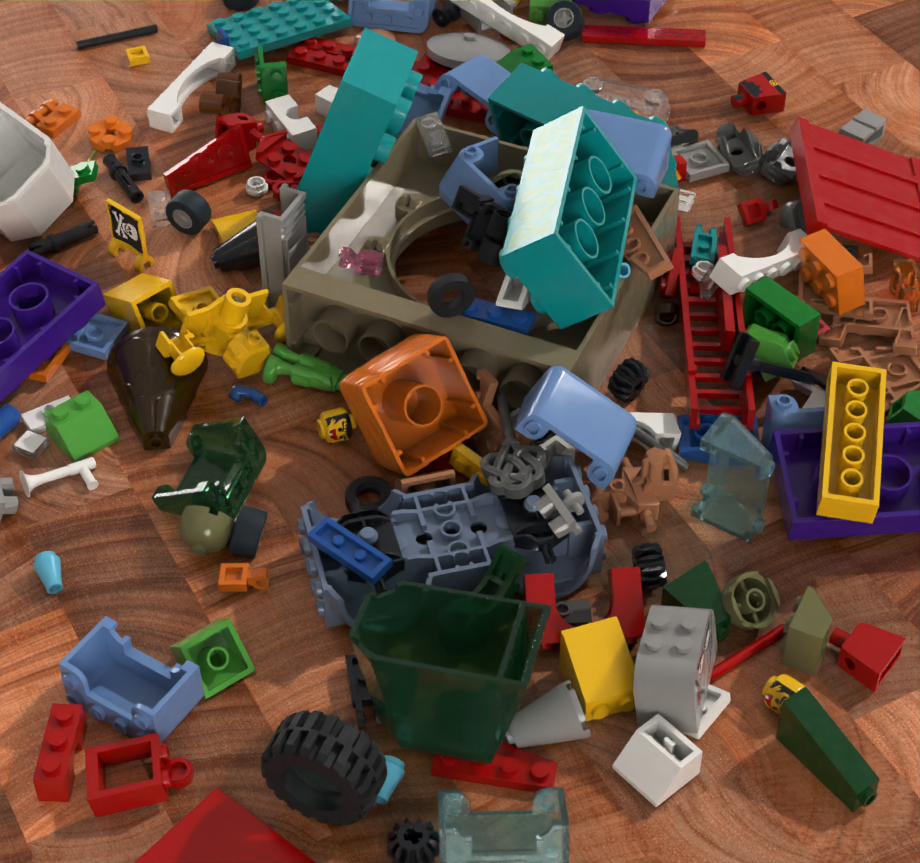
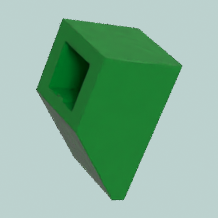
[887,390,920,424]

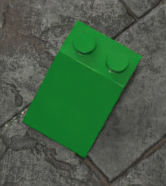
[496,44,553,73]

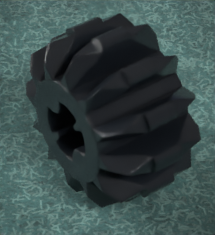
[608,358,650,403]
[632,542,667,591]
[387,817,440,863]

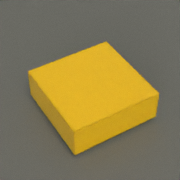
[125,46,150,67]

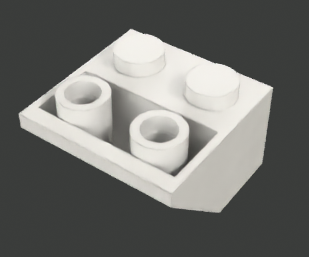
[612,713,703,807]

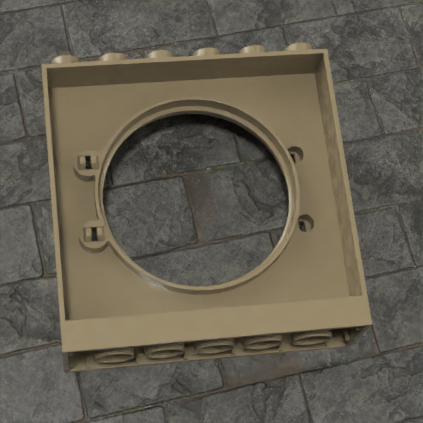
[282,118,680,443]

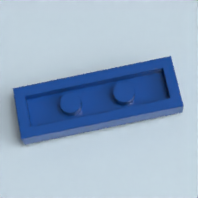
[460,297,536,335]
[307,516,393,585]

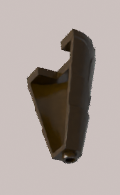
[107,327,208,450]

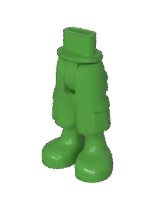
[263,343,347,393]

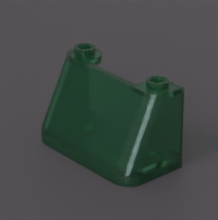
[151,416,267,521]

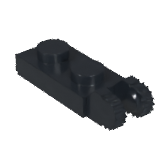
[345,652,384,727]

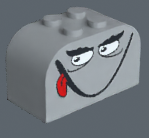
[633,605,717,734]

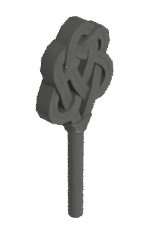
[480,394,547,499]

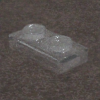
[415,111,452,158]
[147,190,172,228]

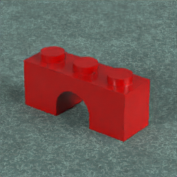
[33,703,88,802]

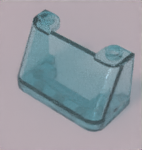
[691,412,776,542]
[438,787,570,863]

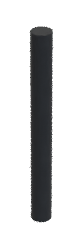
[76,24,158,50]

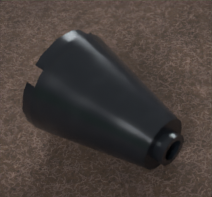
[210,220,261,272]

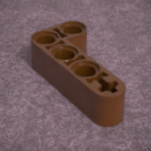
[199,72,242,115]

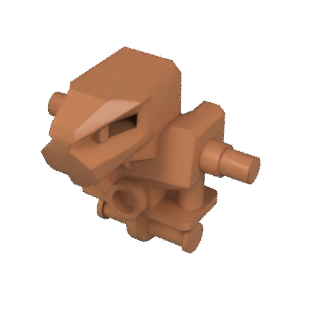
[584,447,678,532]

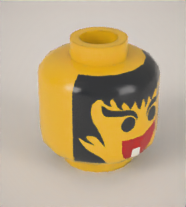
[316,407,356,444]
[762,674,806,715]

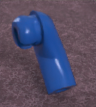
[229,384,268,407]

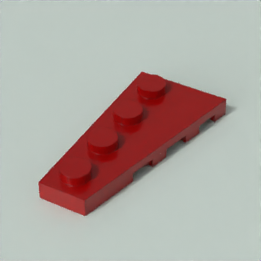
[163,123,252,197]
[431,719,557,795]

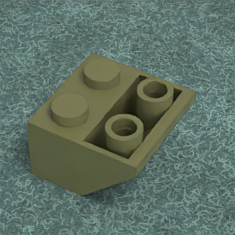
[780,586,832,676]

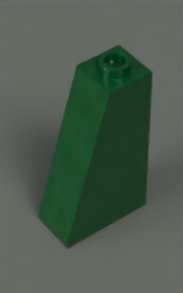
[776,687,880,812]

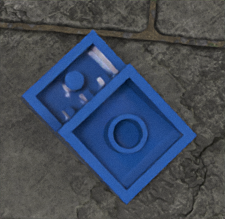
[677,412,763,466]

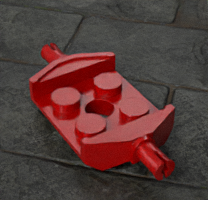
[249,128,311,180]

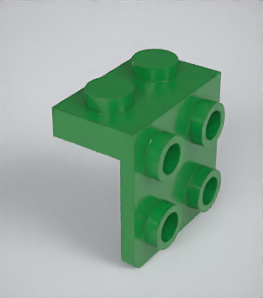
[255,46,289,105]

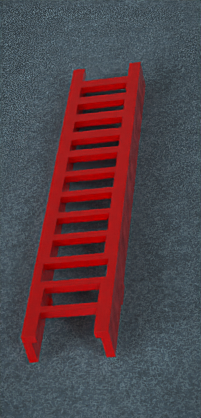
[674,216,756,431]

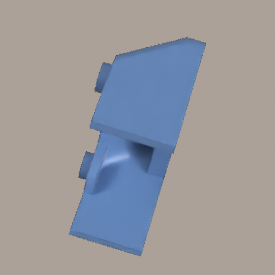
[439,136,517,224]

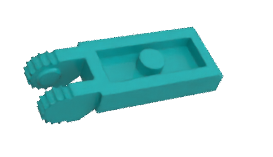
[689,224,718,265]

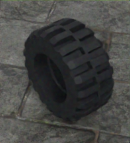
[260,710,387,826]

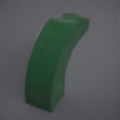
[441,545,527,639]

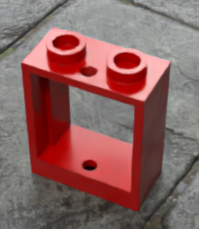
[85,733,173,817]

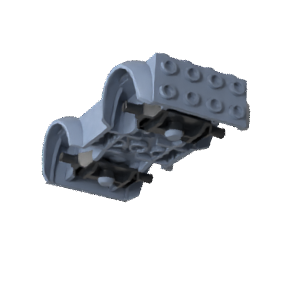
[297,454,608,635]

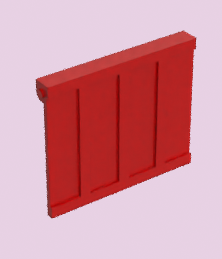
[789,117,920,262]

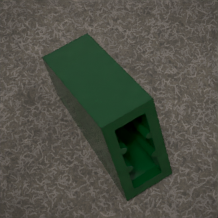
[661,560,731,642]

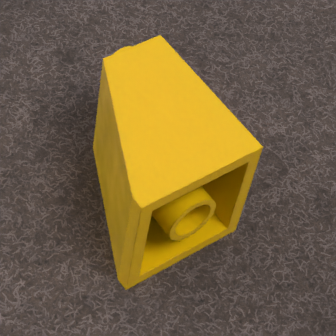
[103,273,183,332]
[559,616,635,722]

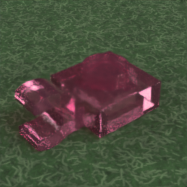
[339,247,385,277]

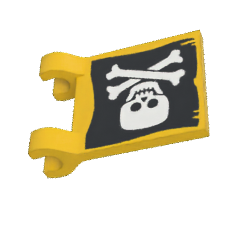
[105,199,154,273]

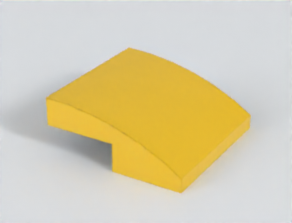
[211,209,258,244]

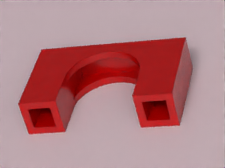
[522,567,645,650]

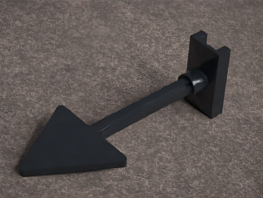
[720,331,828,391]

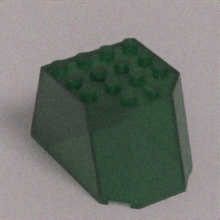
[349,580,551,764]

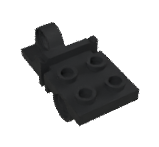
[451,185,512,266]

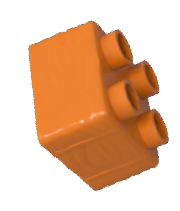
[339,333,488,476]

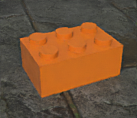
[798,228,865,315]

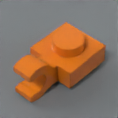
[218,563,270,592]

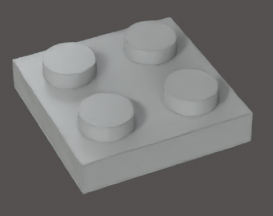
[672,140,730,182]

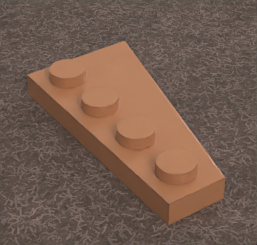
[623,204,674,280]

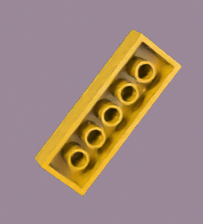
[816,362,887,524]

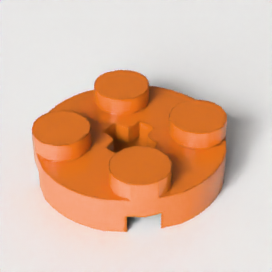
[88,115,133,153]

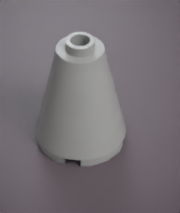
[503,680,591,748]

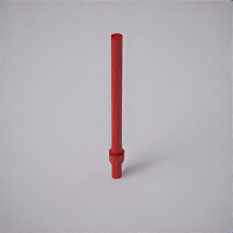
[709,624,787,684]

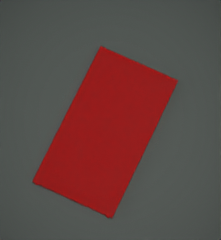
[135,787,316,863]

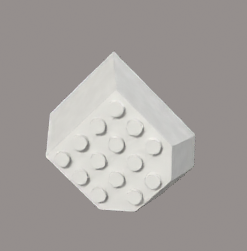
[0,102,75,242]

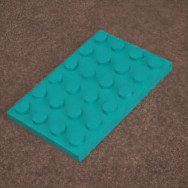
[207,0,352,60]

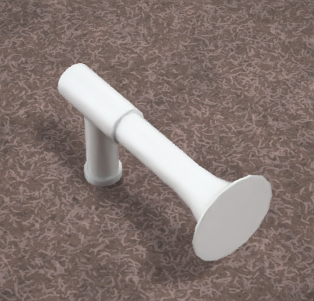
[19,457,99,497]

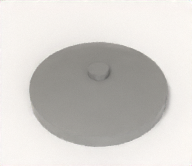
[426,32,510,68]

